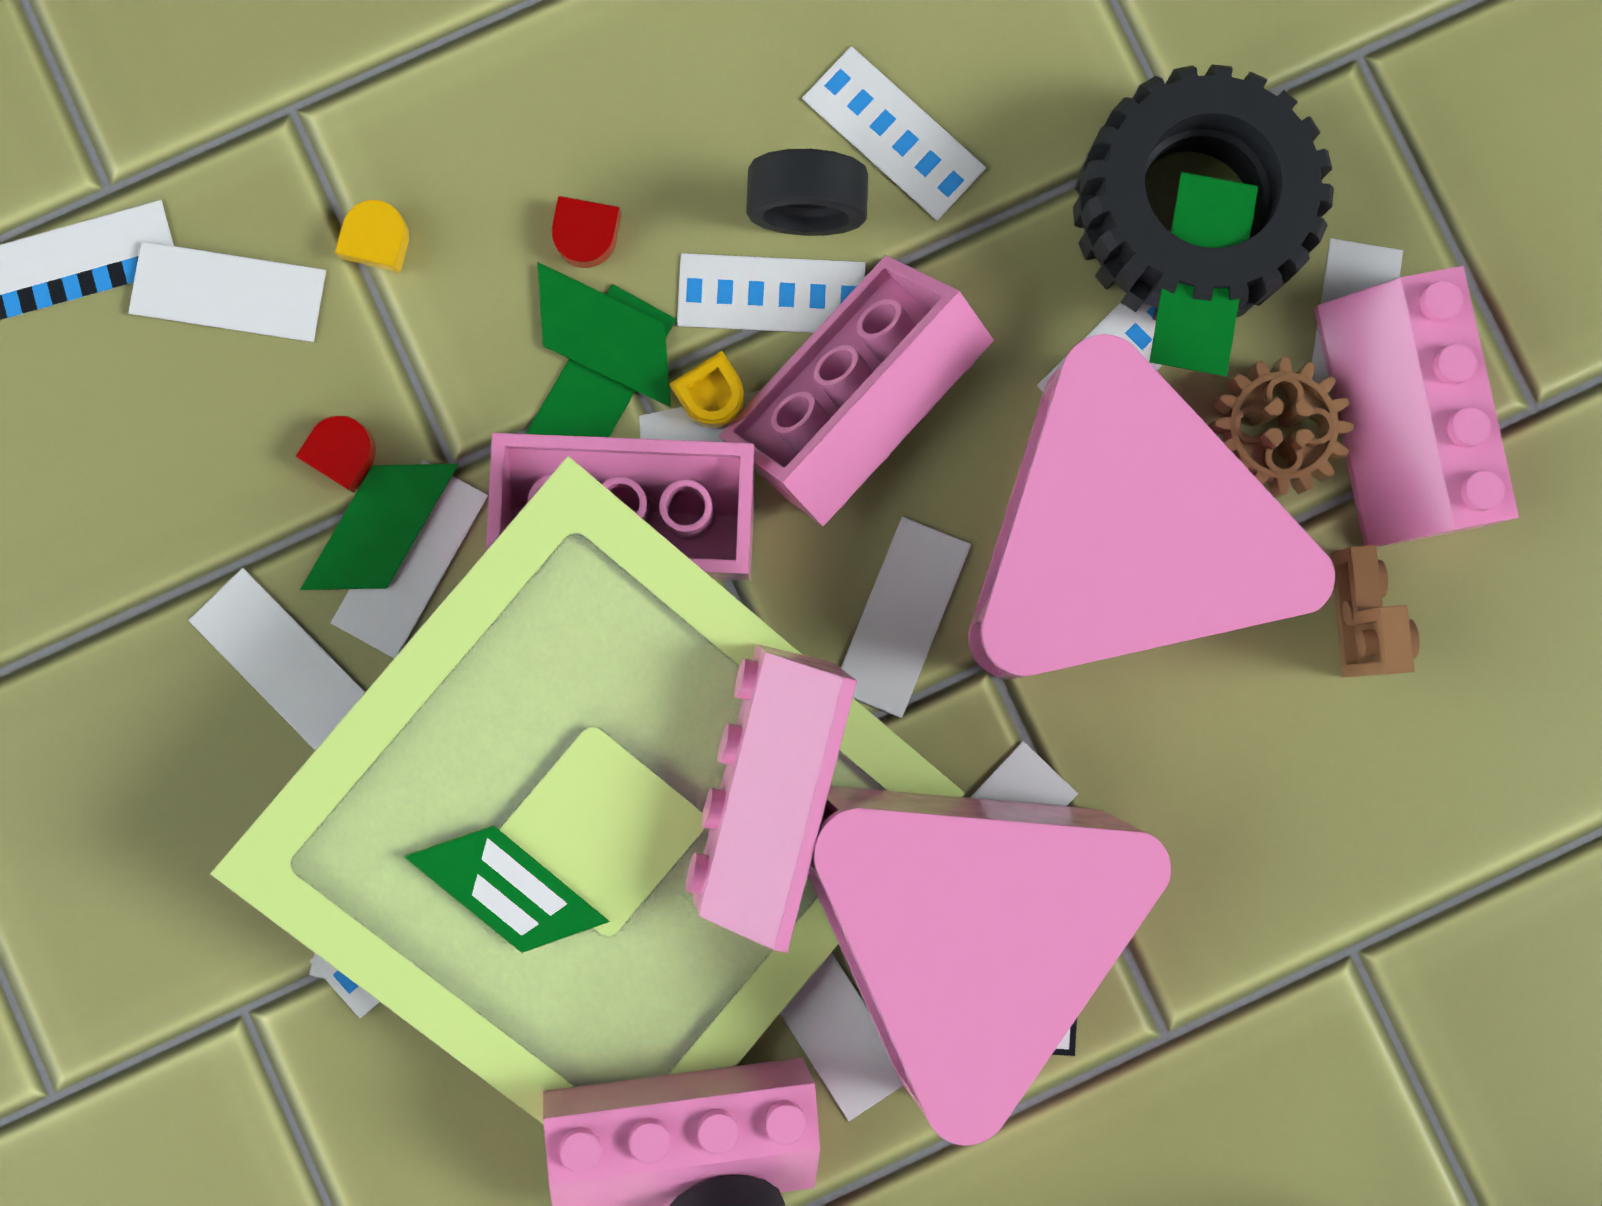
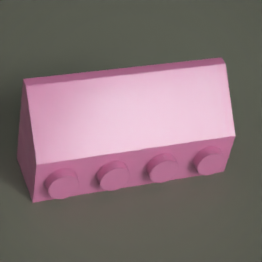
[718,255,994,526]
[1313,266,1519,547]
[486,433,754,581]
[686,644,857,953]
[543,1057,820,1206]

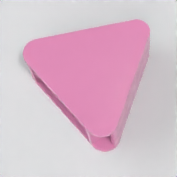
[968,334,1335,679]
[808,786,1171,1146]

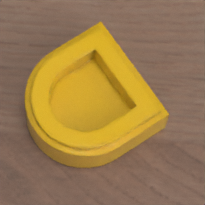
[335,200,409,273]
[669,351,745,429]

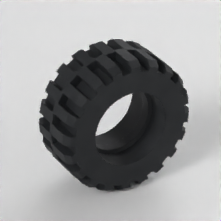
[1073,64,1334,321]

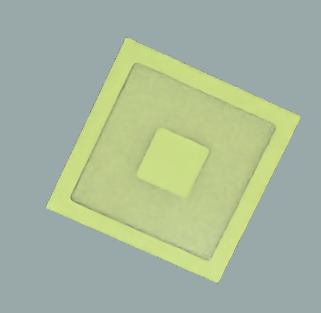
[210,456,965,1125]

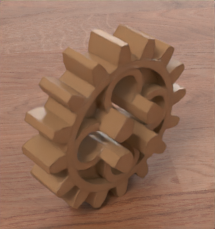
[1208,357,1354,498]

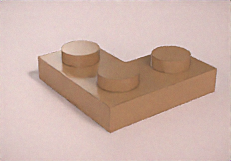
[1330,545,1420,678]

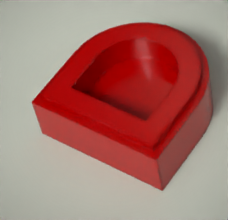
[552,196,622,268]
[295,416,376,493]

